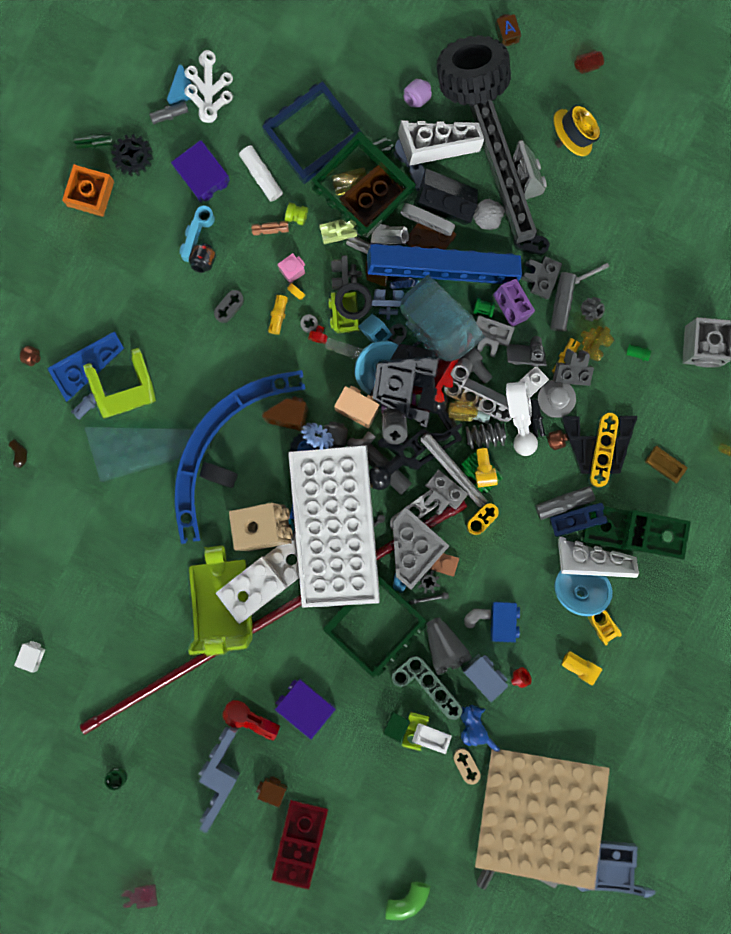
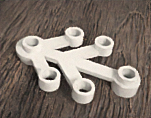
[184,50,233,123]

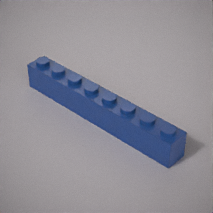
[367,243,522,284]

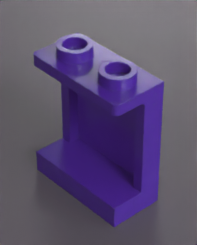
[171,140,230,203]
[275,678,336,740]

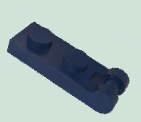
[550,503,608,537]

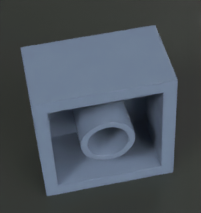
[461,654,508,702]

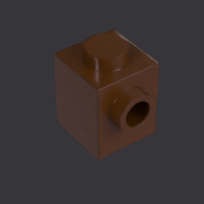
[256,776,287,808]

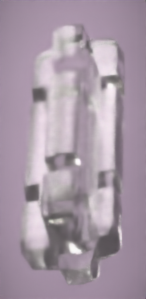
[325,338,362,359]

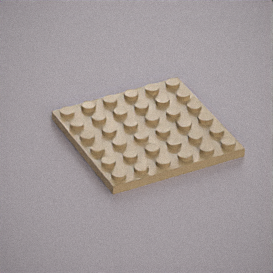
[475,749,610,890]

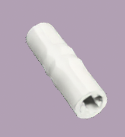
[239,145,283,202]

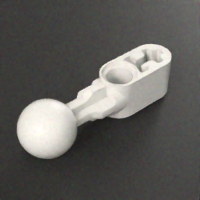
[506,381,538,456]

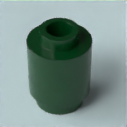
[368,136,394,161]

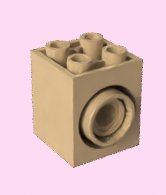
[229,503,293,551]

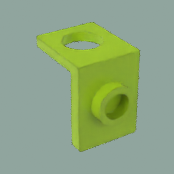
[402,712,429,751]

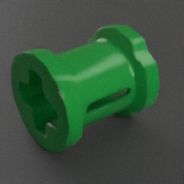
[473,297,496,318]

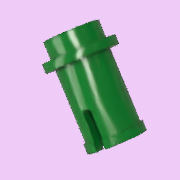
[626,343,652,362]

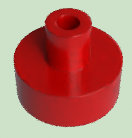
[308,326,328,344]
[511,667,532,688]

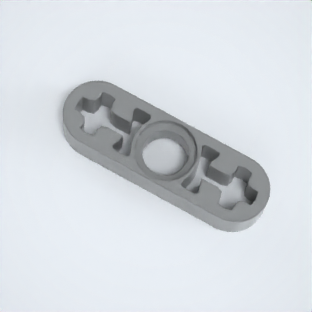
[400,203,455,236]

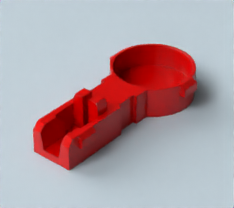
[222,700,280,740]

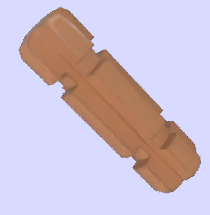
[251,221,289,235]

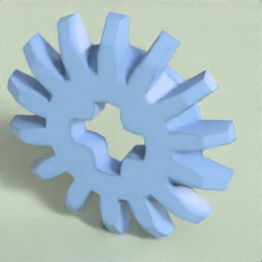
[301,423,334,450]

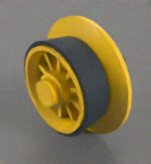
[553,105,600,156]

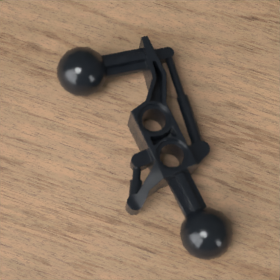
[369,391,462,490]

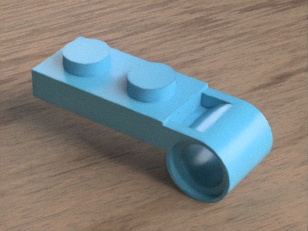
[180,206,215,262]

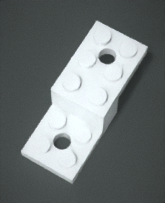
[216,533,300,624]

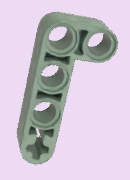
[392,655,462,720]

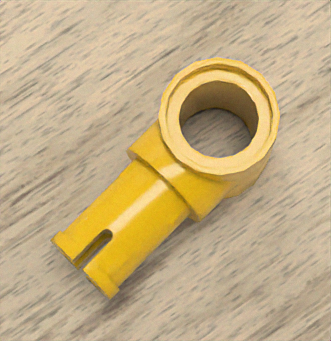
[475,448,497,488]

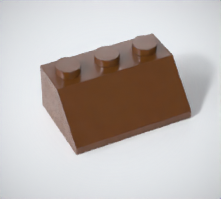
[339,165,404,228]
[262,397,309,431]

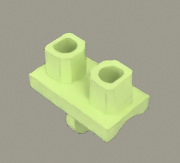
[320,219,357,244]

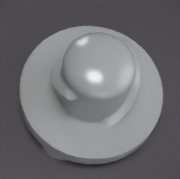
[537,380,576,418]

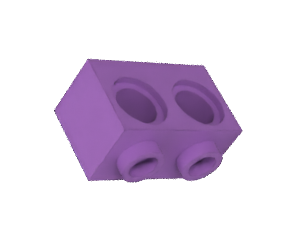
[493,279,535,327]

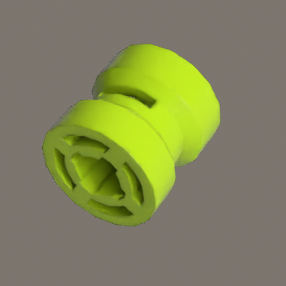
[285,202,308,226]

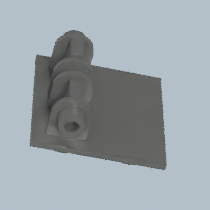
[506,336,547,367]

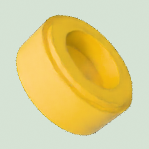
[287,283,305,300]

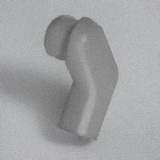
[464,609,491,628]

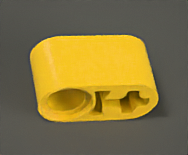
[466,503,499,535]

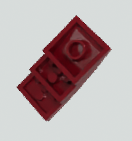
[271,800,328,890]

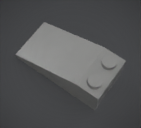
[512,140,547,199]

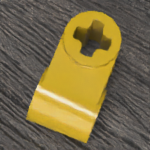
[588,610,622,646]

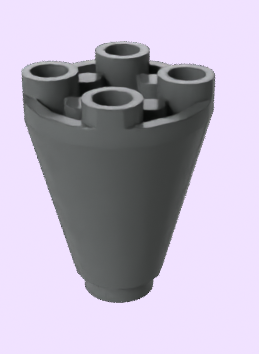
[427,617,472,675]

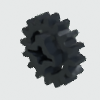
[111,134,153,177]

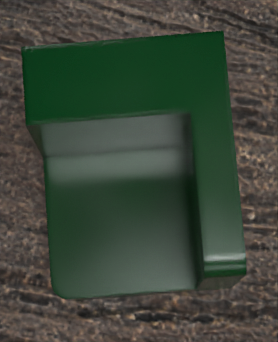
[383,711,410,743]

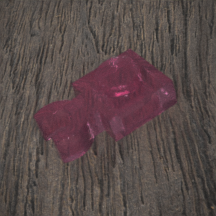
[121,884,158,909]

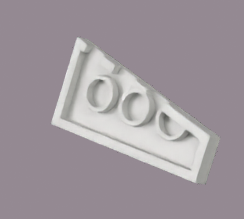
[558,537,639,578]

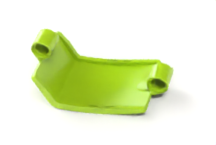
[189,545,253,656]

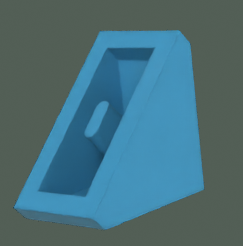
[167,65,193,106]

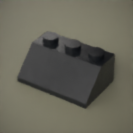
[413,169,478,225]

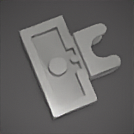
[472,316,514,357]
[425,470,468,515]

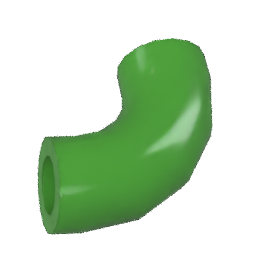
[385,882,431,920]

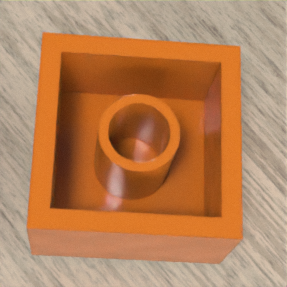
[62,164,114,217]

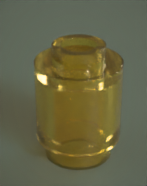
[449,401,478,421]

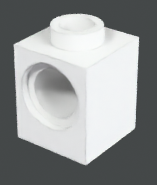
[14,641,46,673]

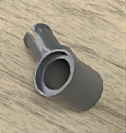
[460,347,493,384]

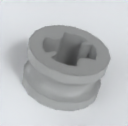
[301,315,318,333]

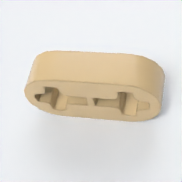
[453,748,480,785]

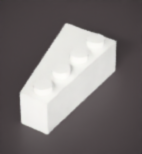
[398,120,485,166]

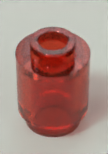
[574,50,604,74]

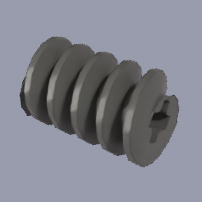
[382,407,407,444]
[465,422,506,450]

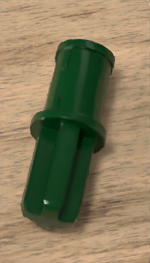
[74,133,112,149]

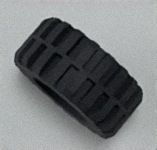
[436,35,511,105]

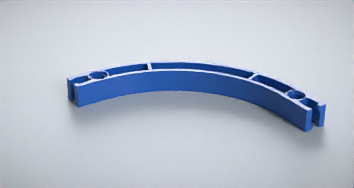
[174,370,305,544]

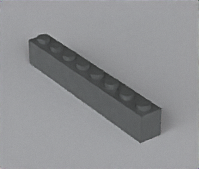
[469,100,537,244]

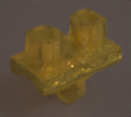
[331,168,366,196]
[581,326,614,361]

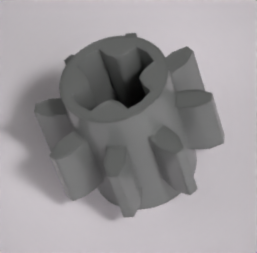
[581,297,605,321]
[417,571,440,594]

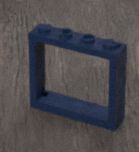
[262,81,361,184]

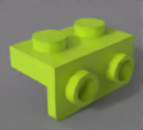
[329,292,360,333]

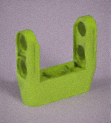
[83,348,156,419]

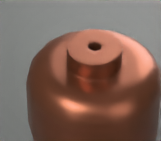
[20,346,40,366]
[547,430,568,450]

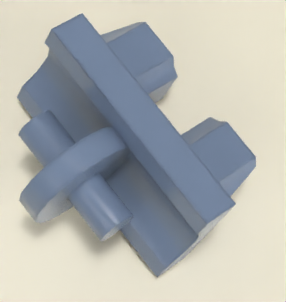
[372,289,406,320]

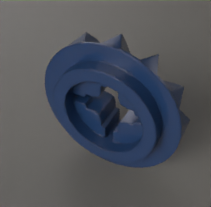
[390,277,420,289]

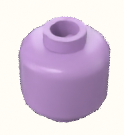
[404,79,432,108]

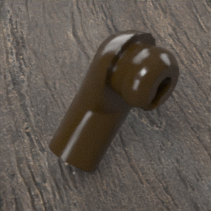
[8,439,28,468]

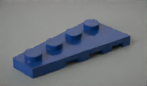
[47,332,125,402]

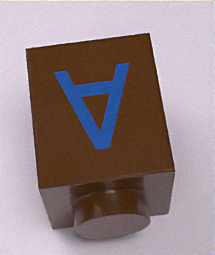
[495,14,521,46]

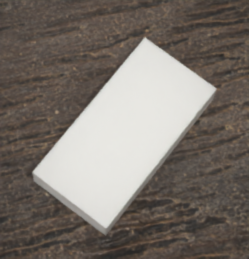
[412,723,452,754]

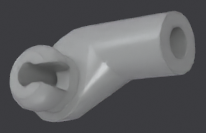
[347,431,375,447]

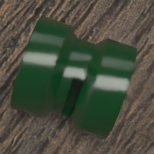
[104,768,128,791]

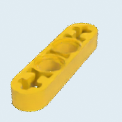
[590,413,619,487]

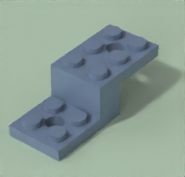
[199,727,240,833]

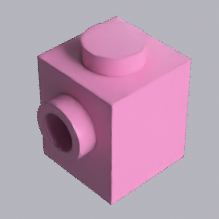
[277,253,305,284]

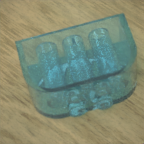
[400,275,485,361]

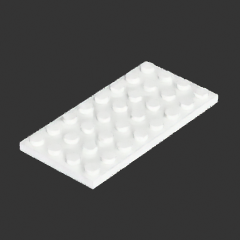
[289,446,380,608]

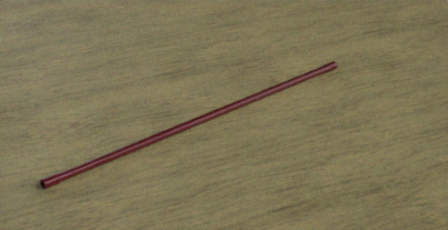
[79,500,468,735]

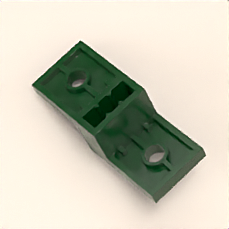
[582,504,691,560]

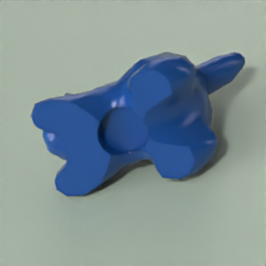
[460,705,500,752]

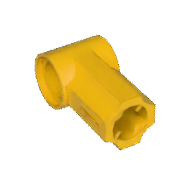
[561,651,603,686]

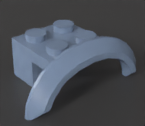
[577,840,656,898]

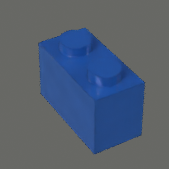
[491,602,520,642]

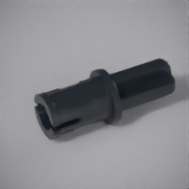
[530,399,546,438]

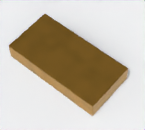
[644,446,688,484]

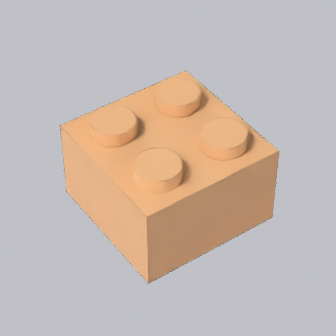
[334,386,380,429]

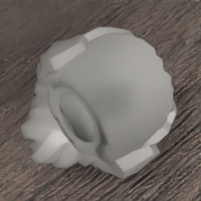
[473,199,505,230]

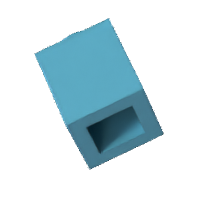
[358,314,392,343]

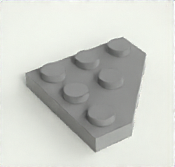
[393,508,449,590]

